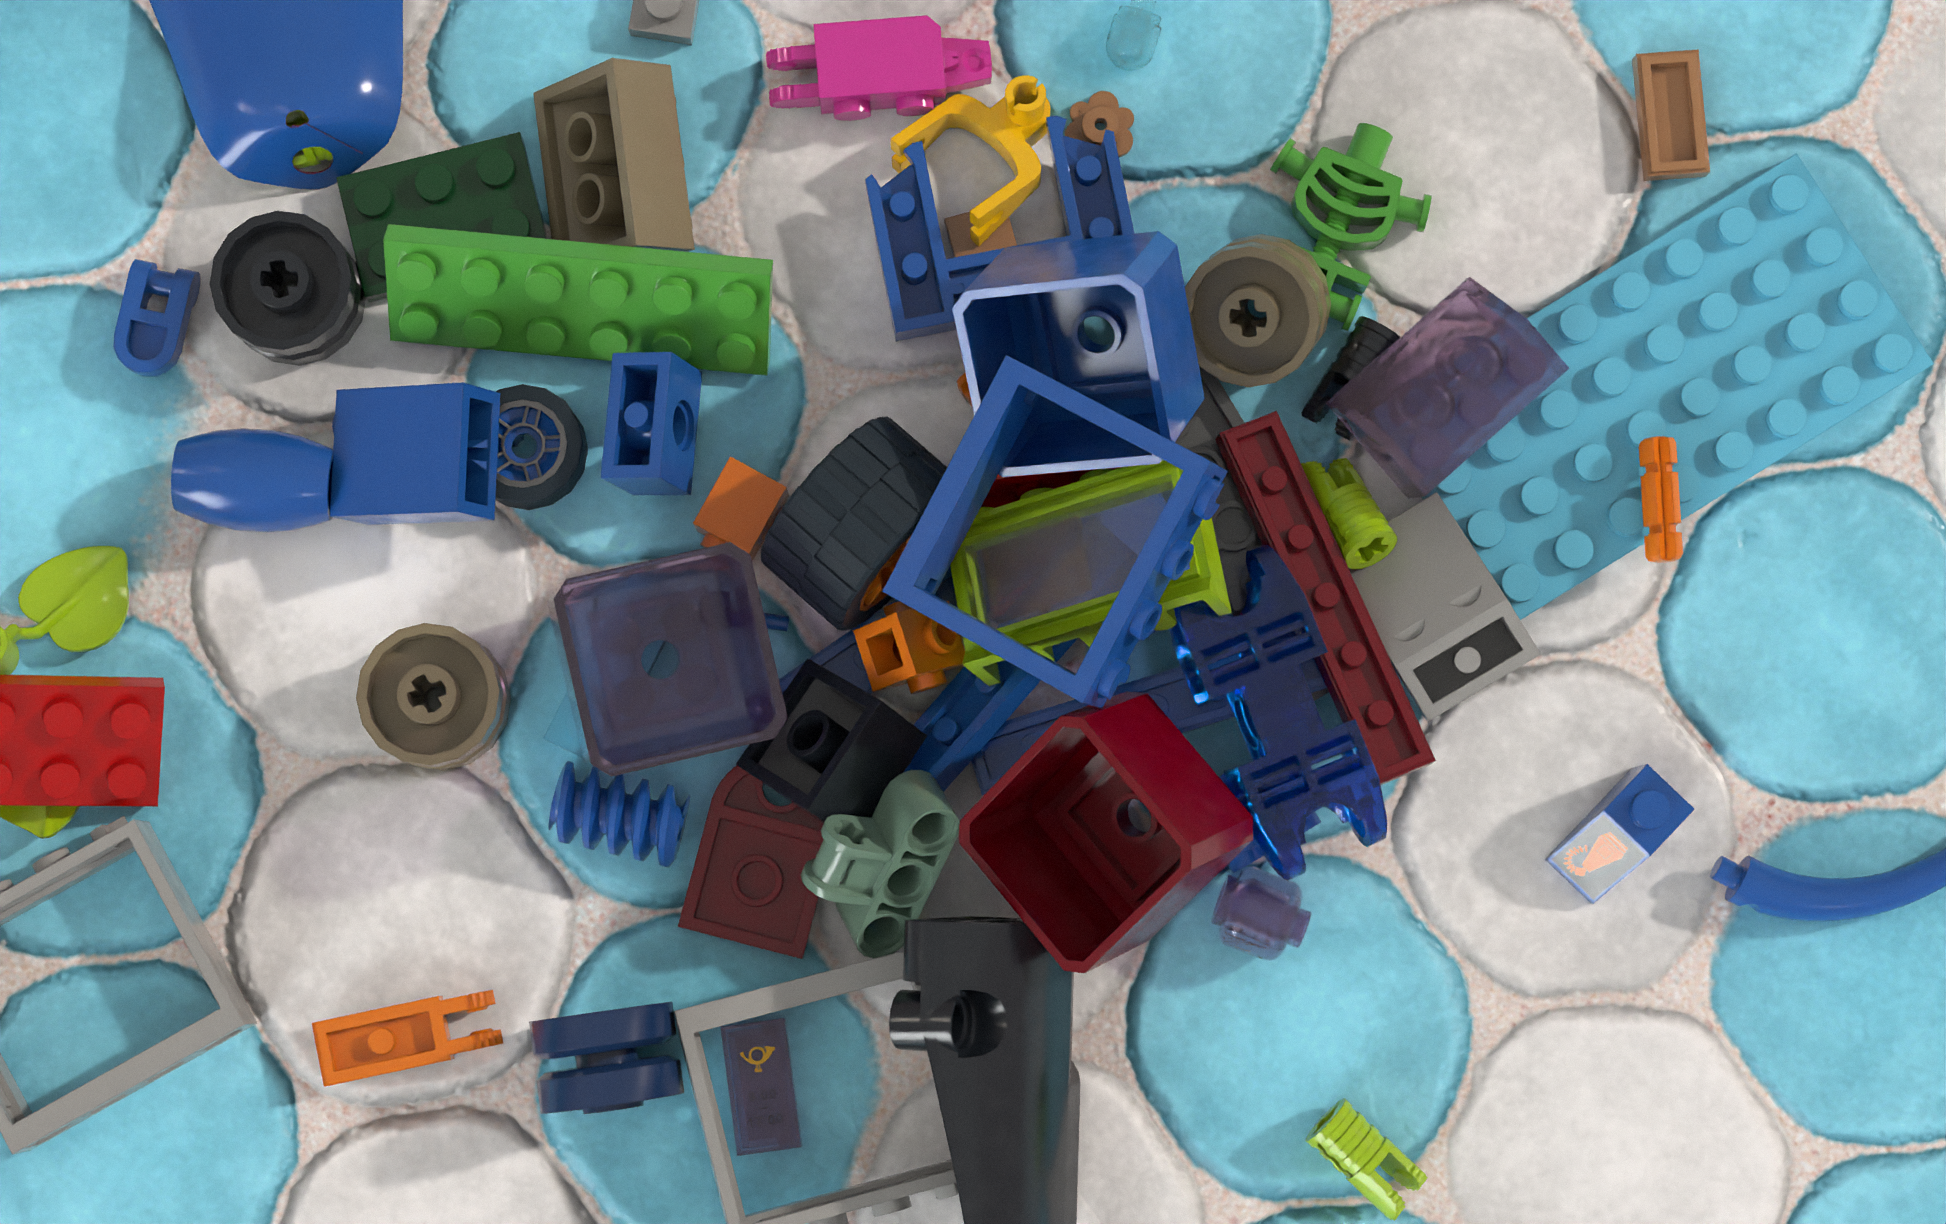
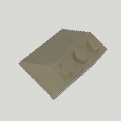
[533,58,695,252]

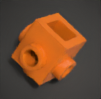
[853,601,965,694]

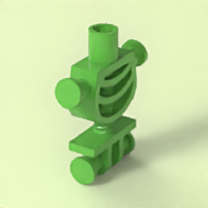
[1270,123,1432,331]

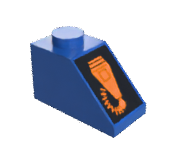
[1545,764,1695,904]

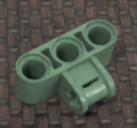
[801,770,960,959]

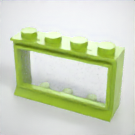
[950,460,1232,686]

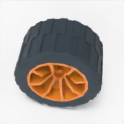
[761,416,947,631]

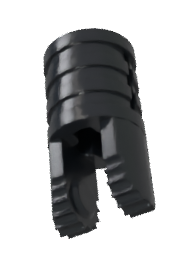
[1301,316,1408,441]

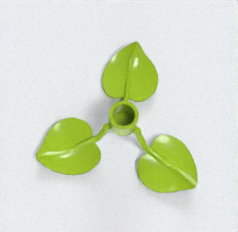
[0,546,129,839]

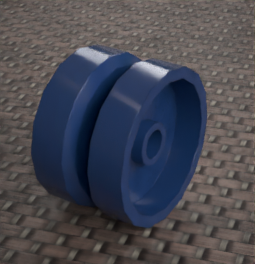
[529,1001,684,1114]

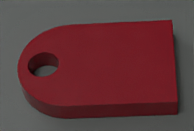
[678,766,824,959]

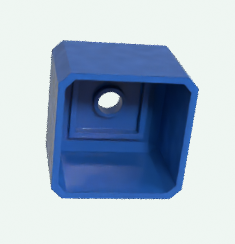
[952,231,1205,477]

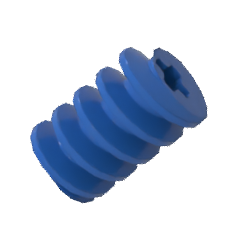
[548,761,690,867]

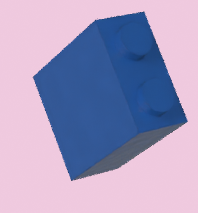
[329,382,501,525]

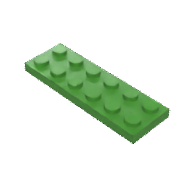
[383,224,773,376]

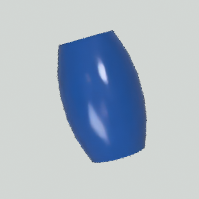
[171,428,333,532]

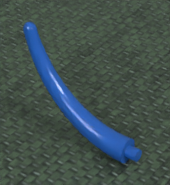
[1710,848,1946,921]

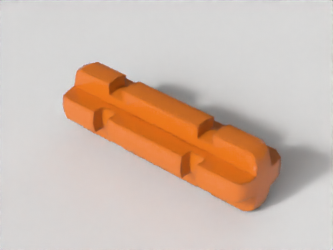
[1639,436,1683,563]

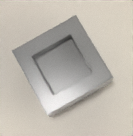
[628,0,699,45]

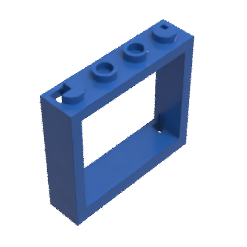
[882,355,1228,708]

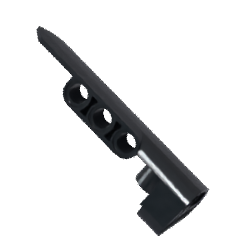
[889,916,1080,1224]

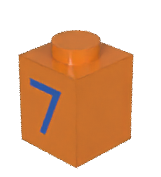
[693,456,789,563]

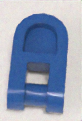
[113,259,201,377]

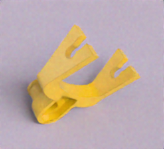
[890,75,1050,247]

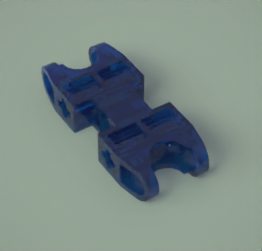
[1170,544,1387,881]

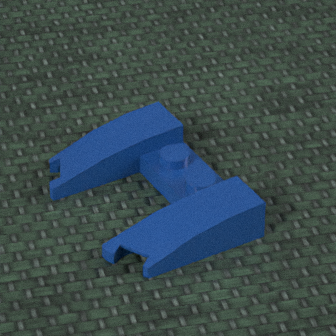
[865,116,1135,342]

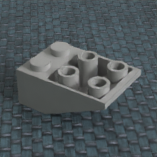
[1348,492,1541,722]

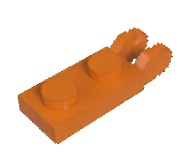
[312,990,504,1087]

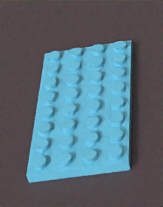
[1370,153,1934,620]

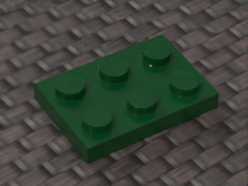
[336,132,548,303]

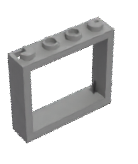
[0,816,257,1155]
[674,951,958,1224]

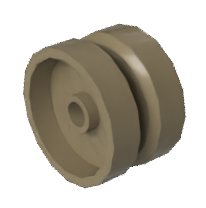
[1185,234,1331,387]
[356,623,511,771]

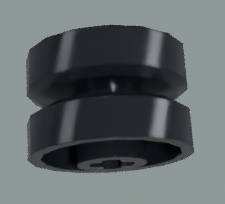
[209,211,366,366]

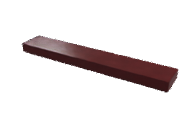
[1215,411,1436,788]

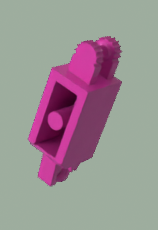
[766,15,992,121]

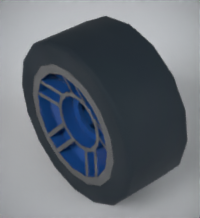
[495,384,588,510]

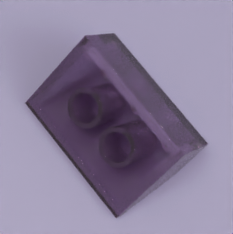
[1326,277,1569,499]

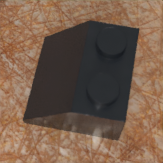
[736,658,928,834]

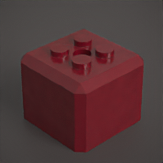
[959,691,1253,973]

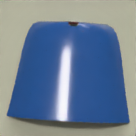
[149,0,403,189]

